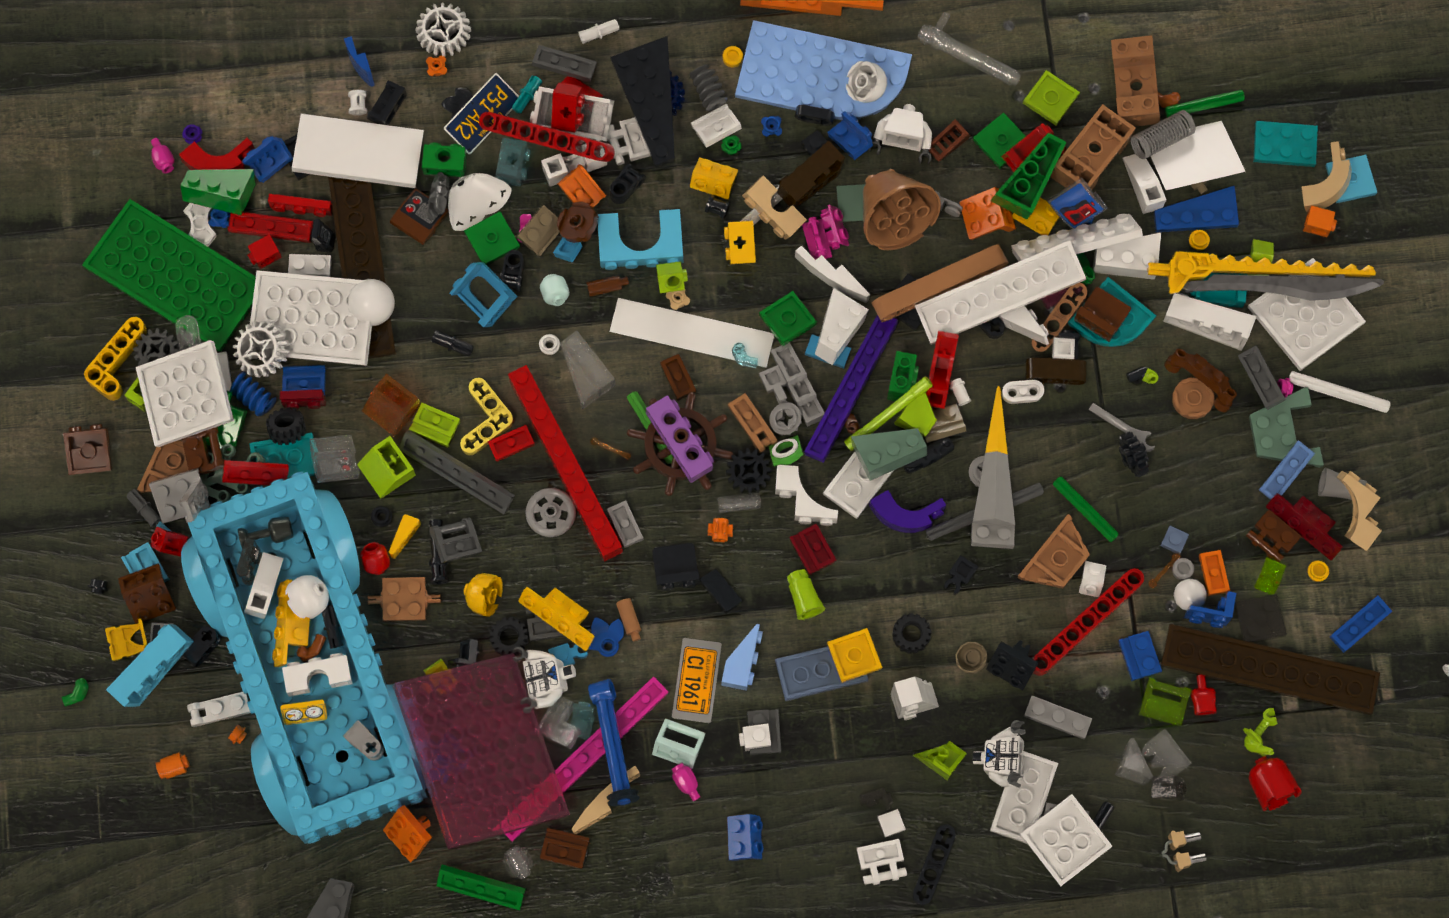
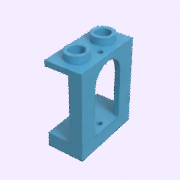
[450,262,517,327]

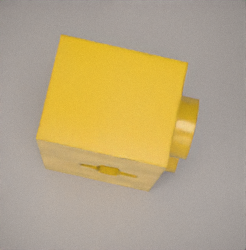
[724,221,756,264]

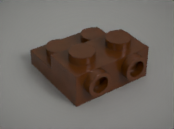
[63,424,112,475]

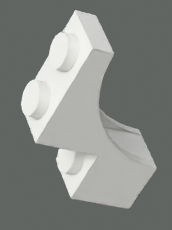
[775,465,838,526]

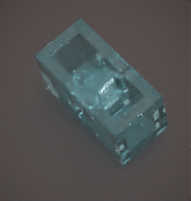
[495,137,531,187]

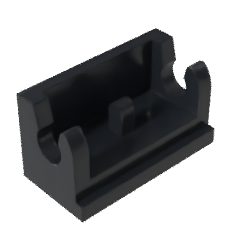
[366,80,407,125]

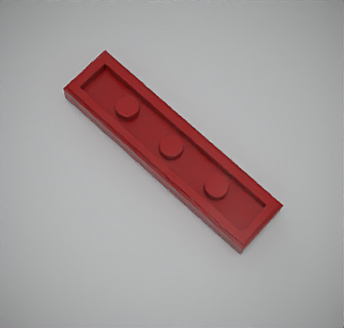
[228,212,313,243]

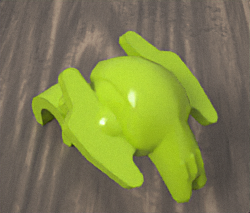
[1243,708,1278,757]

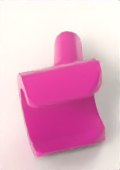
[517,214,532,243]

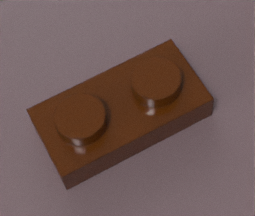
[660,354,696,401]

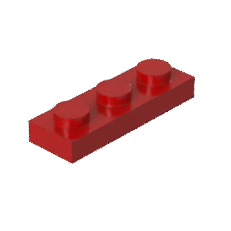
[268,194,333,217]
[222,460,289,485]

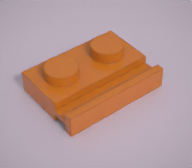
[557,164,606,208]

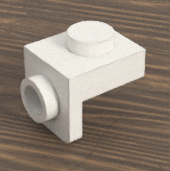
[1079,561,1106,597]
[739,724,771,751]

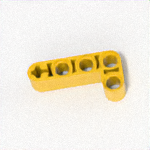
[84,317,147,401]

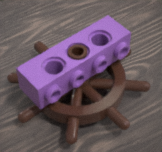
[627,392,734,496]

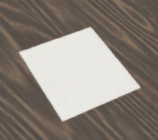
[1150,121,1245,190]

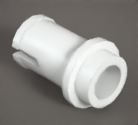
[949,378,971,406]

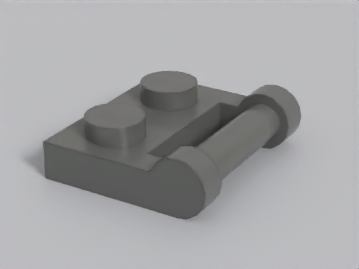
[429,517,482,563]

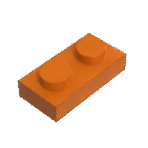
[1199,550,1230,596]

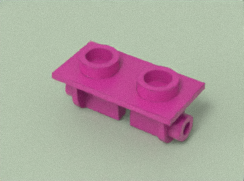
[820,205,849,250]
[802,217,832,260]

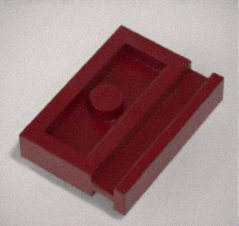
[280,389,326,410]
[789,523,836,576]

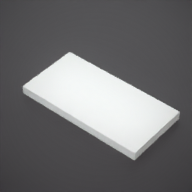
[292,114,424,188]

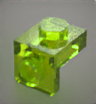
[1254,557,1286,595]

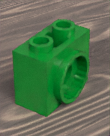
[887,351,919,401]

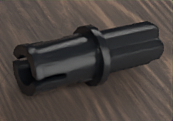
[431,330,473,356]
[322,605,344,649]

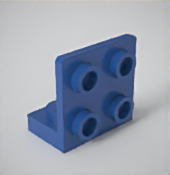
[1184,591,1236,628]

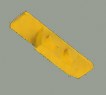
[272,579,310,667]
[518,587,595,651]

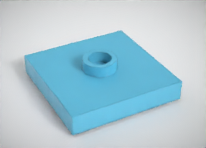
[1325,155,1377,203]

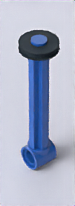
[588,679,640,806]

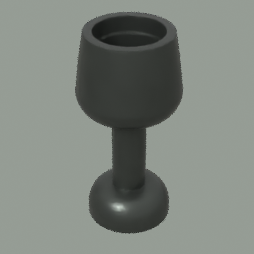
[238,517,293,549]

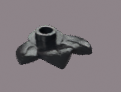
[441,88,473,120]

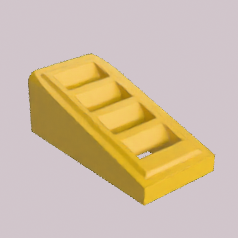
[389,514,421,559]

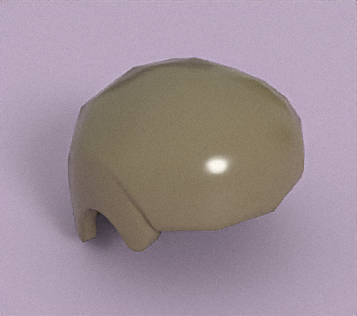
[955,642,988,674]

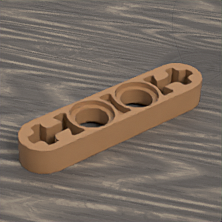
[1032,283,1087,353]

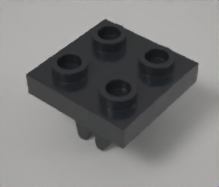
[986,640,1039,691]

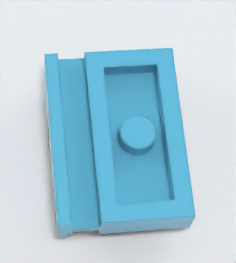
[121,542,170,582]

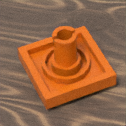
[383,805,432,863]

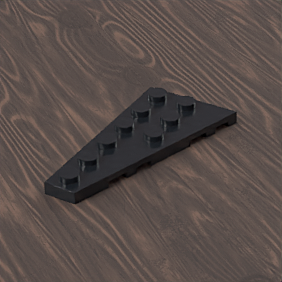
[610,36,675,167]

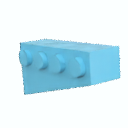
[106,624,194,707]

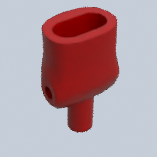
[1191,675,1217,715]

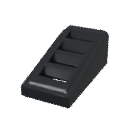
[311,218,335,253]

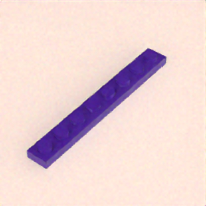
[804,315,898,463]

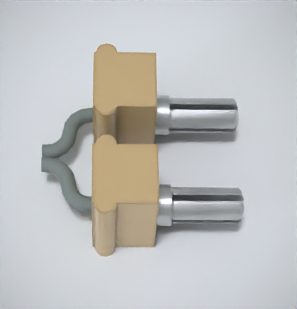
[1161,831,1206,872]

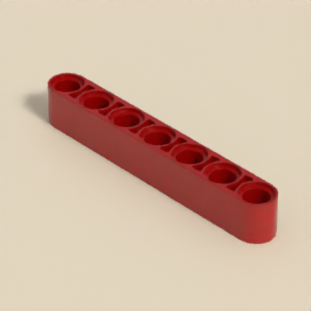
[479,112,615,162]
[1033,568,1144,676]

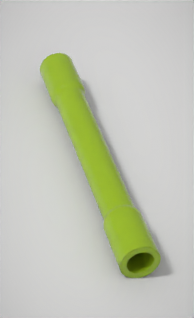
[844,376,933,451]

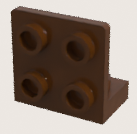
[1074,287,1131,342]
[118,563,176,624]

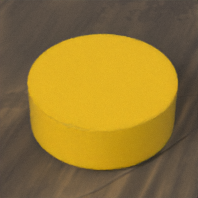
[723,46,743,68]

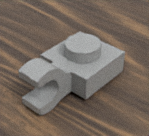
[759,365,787,404]

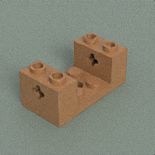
[1111,35,1160,127]
[1051,104,1136,194]

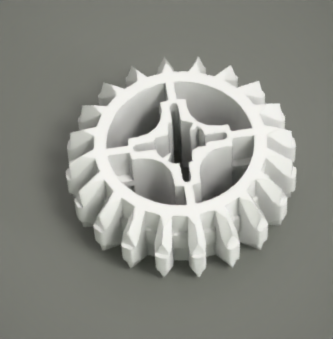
[416,2,471,57]
[233,321,289,378]

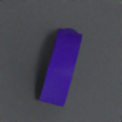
[869,490,946,533]

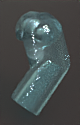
[732,343,759,368]

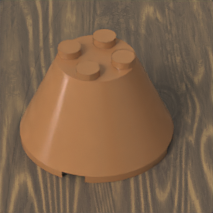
[863,169,941,250]

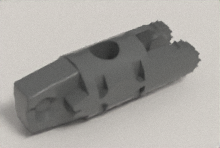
[427,172,449,220]

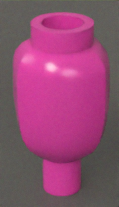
[151,138,174,174]
[672,762,700,801]

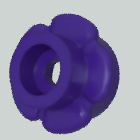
[182,124,203,144]

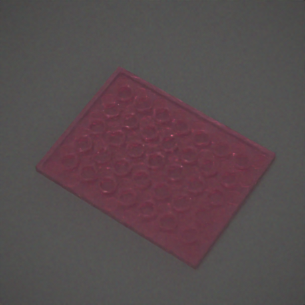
[393,653,570,850]

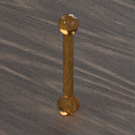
[590,437,631,459]
[1148,553,1181,588]

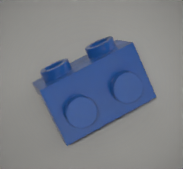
[242,136,293,183]
[727,814,764,861]

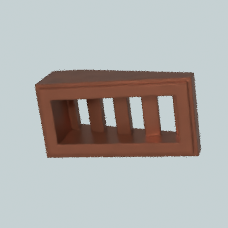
[929,119,971,162]

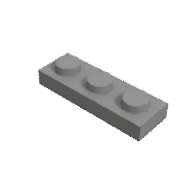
[1024,696,1092,740]

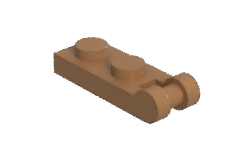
[728,393,778,453]

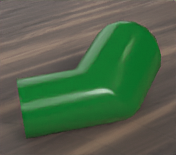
[62,678,89,707]

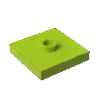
[1023,70,1080,126]

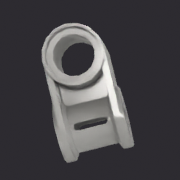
[343,720,384,761]

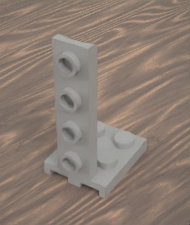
[149,468,211,523]

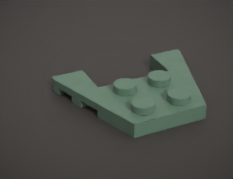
[1249,387,1324,468]

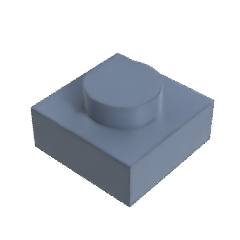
[1160,526,1189,555]

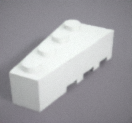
[1163,293,1257,351]

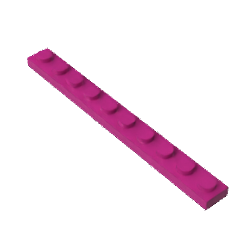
[497,677,669,842]

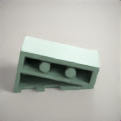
[851,428,927,481]

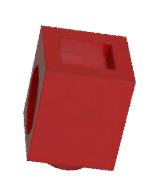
[247,234,282,269]

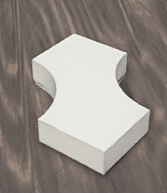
[183,203,217,247]

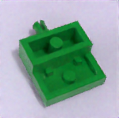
[205,390,247,451]

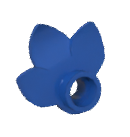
[589,618,624,657]

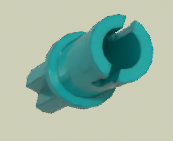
[512,75,543,114]

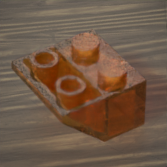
[362,374,421,437]

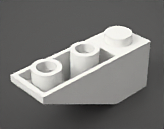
[1123,154,1166,214]
[999,306,1049,345]
[244,552,284,619]

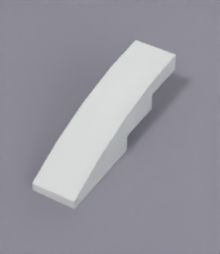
[795,246,870,303]

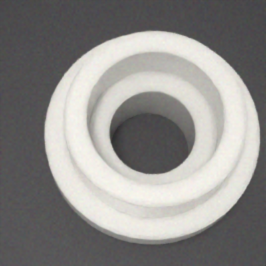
[539,334,560,355]

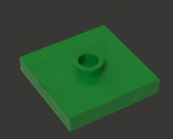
[973,112,1026,169]
[464,212,520,265]
[759,291,817,346]

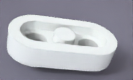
[1002,380,1044,404]

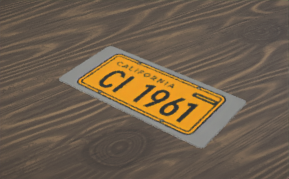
[672,638,722,723]

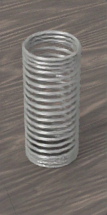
[1131,110,1195,159]

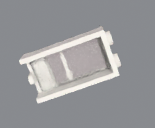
[530,87,614,141]

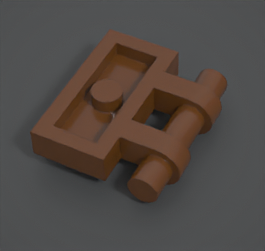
[1246,509,1302,563]

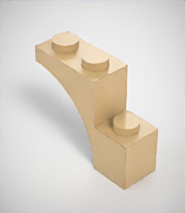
[1337,471,1382,551]

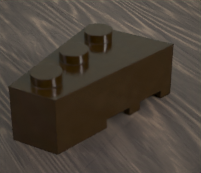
[777,140,845,208]

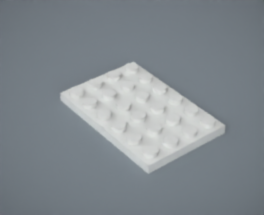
[248,271,375,366]

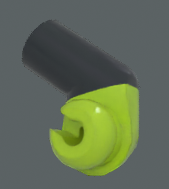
[1126,367,1158,384]

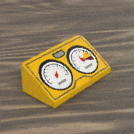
[280,699,327,725]

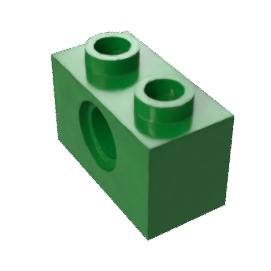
[422,143,467,177]

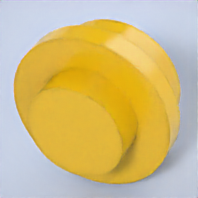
[1189,230,1210,250]
[1307,560,1329,582]

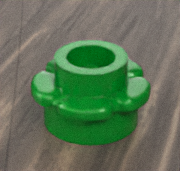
[721,135,742,155]

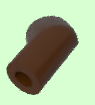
[844,413,860,434]

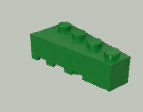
[990,133,1066,220]

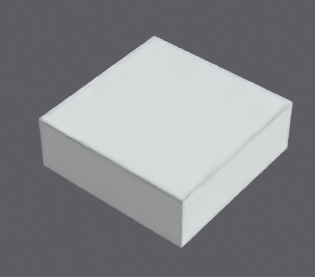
[1052,337,1075,359]
[877,809,906,838]

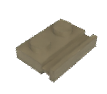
[516,205,560,256]
[924,404,966,443]

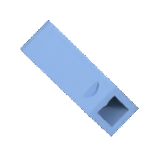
[722,624,763,691]

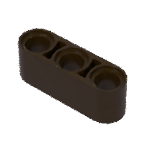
[1025,358,1087,385]

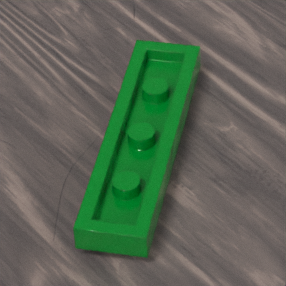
[436,864,525,911]

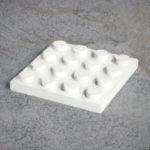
[1247,258,1366,371]
[136,340,234,447]

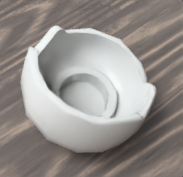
[1173,579,1207,611]

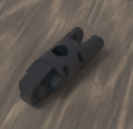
[904,437,954,473]

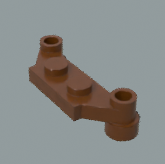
[1164,349,1237,412]

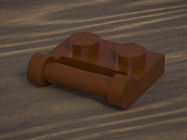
[182,427,225,475]

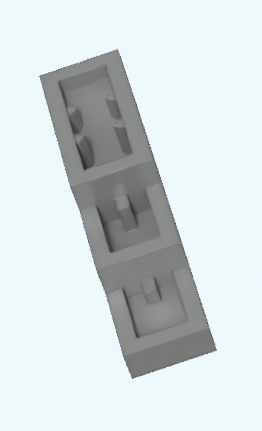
[771,342,825,427]

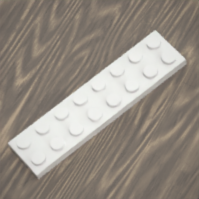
[915,240,1086,345]

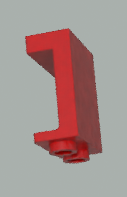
[1001,123,1067,172]

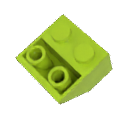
[357,436,416,499]

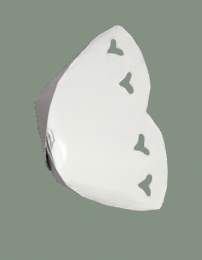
[448,173,512,231]

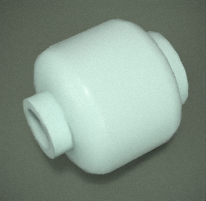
[540,274,569,306]

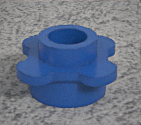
[761,116,782,137]
[208,209,230,228]

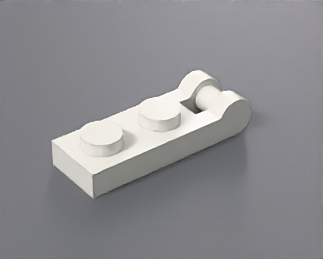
[187,692,251,727]

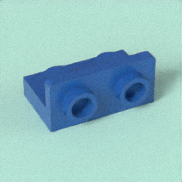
[827,111,873,160]

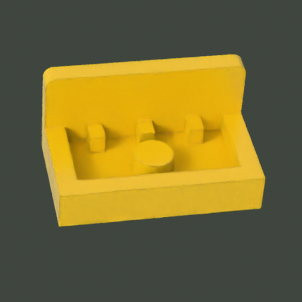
[690,157,738,199]
[1012,197,1061,235]

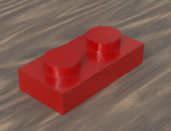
[488,425,535,462]

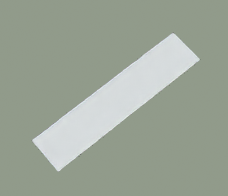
[609,298,774,368]

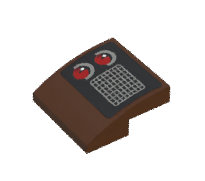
[390,188,449,245]

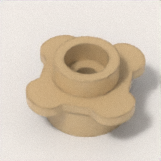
[666,290,690,310]

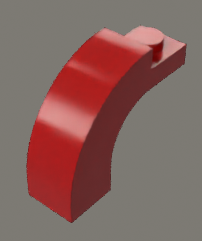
[179,138,255,170]
[926,331,959,409]

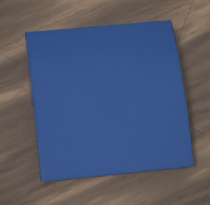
[344,36,375,87]

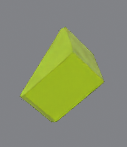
[1248,239,1274,276]

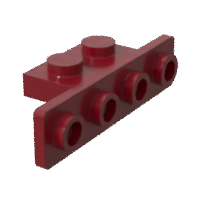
[1266,493,1343,561]

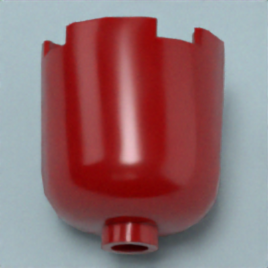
[1249,756,1302,811]

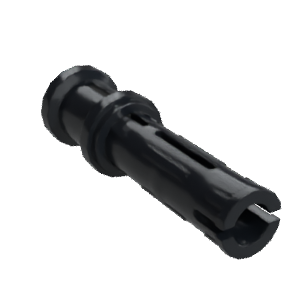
[429,519,449,585]

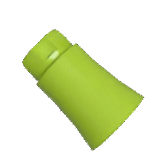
[787,569,825,620]

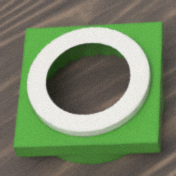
[769,435,803,466]

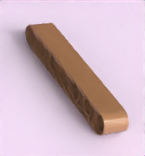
[872,244,1009,322]

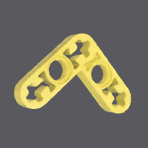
[460,378,513,455]

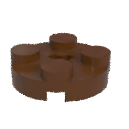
[557,202,599,243]

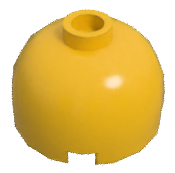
[464,573,503,617]

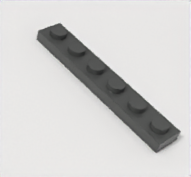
[399,430,515,514]

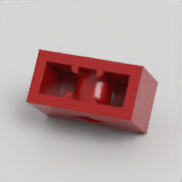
[551,83,585,133]

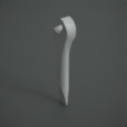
[1089,403,1155,452]

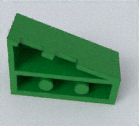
[180,169,256,216]

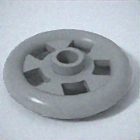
[525,488,576,537]

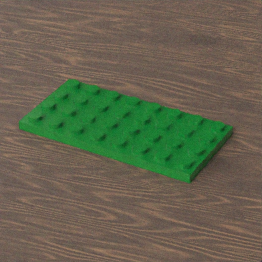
[82,199,256,352]

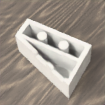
[1093,233,1161,279]
[815,288,869,365]
[891,677,939,720]

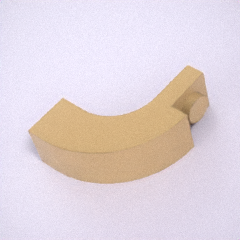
[1302,141,1352,212]

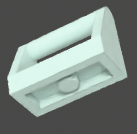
[652,718,706,769]

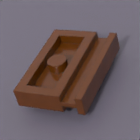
[540,828,590,869]

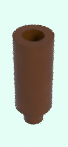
[586,275,629,297]

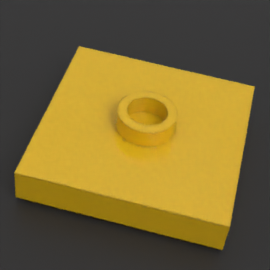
[827,628,882,683]

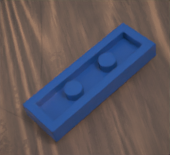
[1330,596,1392,653]

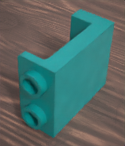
[1190,273,1248,308]

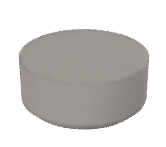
[1172,558,1194,580]

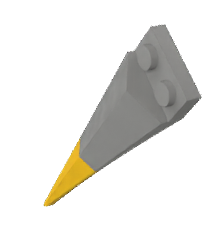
[971,386,1015,549]

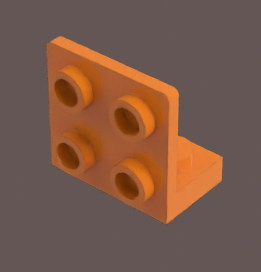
[959,187,1016,240]

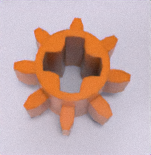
[708,518,733,542]

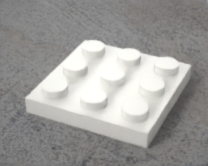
[1020,794,1112,886]

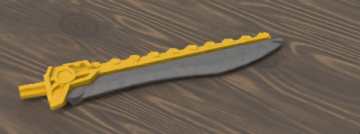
[1147,251,1384,301]

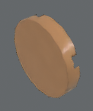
[1172,377,1214,419]

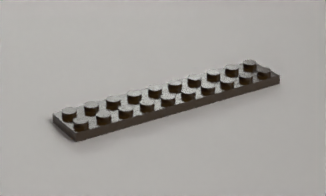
[328,177,396,359]
[1161,624,1380,715]

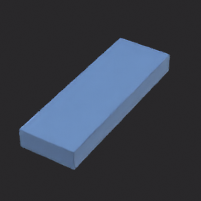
[1259,440,1315,500]

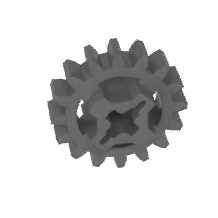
[133,328,179,366]

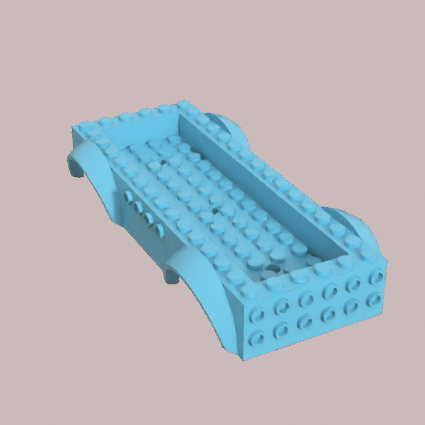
[181,472,432,844]

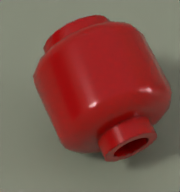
[360,542,390,575]

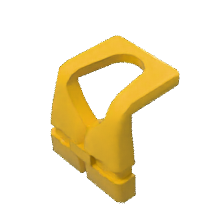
[105,618,147,661]

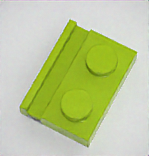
[409,403,460,448]

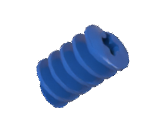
[230,371,277,417]

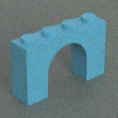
[598,209,683,270]

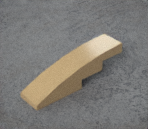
[572,766,640,835]

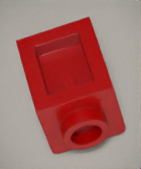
[150,526,188,557]

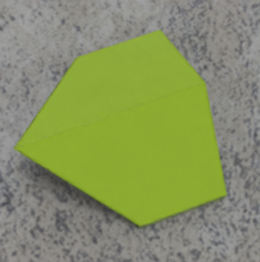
[894,392,937,437]
[913,741,967,780]

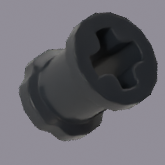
[705,195,731,219]

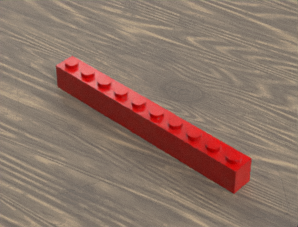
[508,365,623,562]

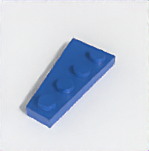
[1154,186,1239,232]

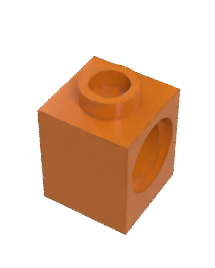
[1303,206,1337,237]

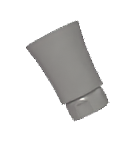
[1318,467,1367,500]

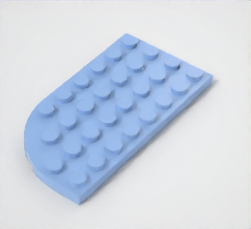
[735,20,912,120]

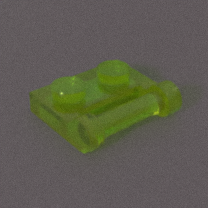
[1139,677,1191,726]

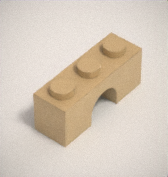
[742,175,807,240]

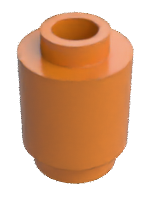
[155,752,190,779]

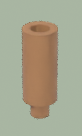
[616,598,641,642]

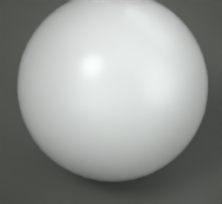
[347,279,395,326]

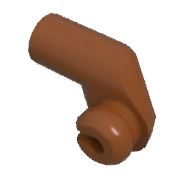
[1158,92,1181,108]
[297,634,326,661]

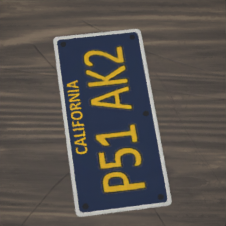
[444,73,519,154]

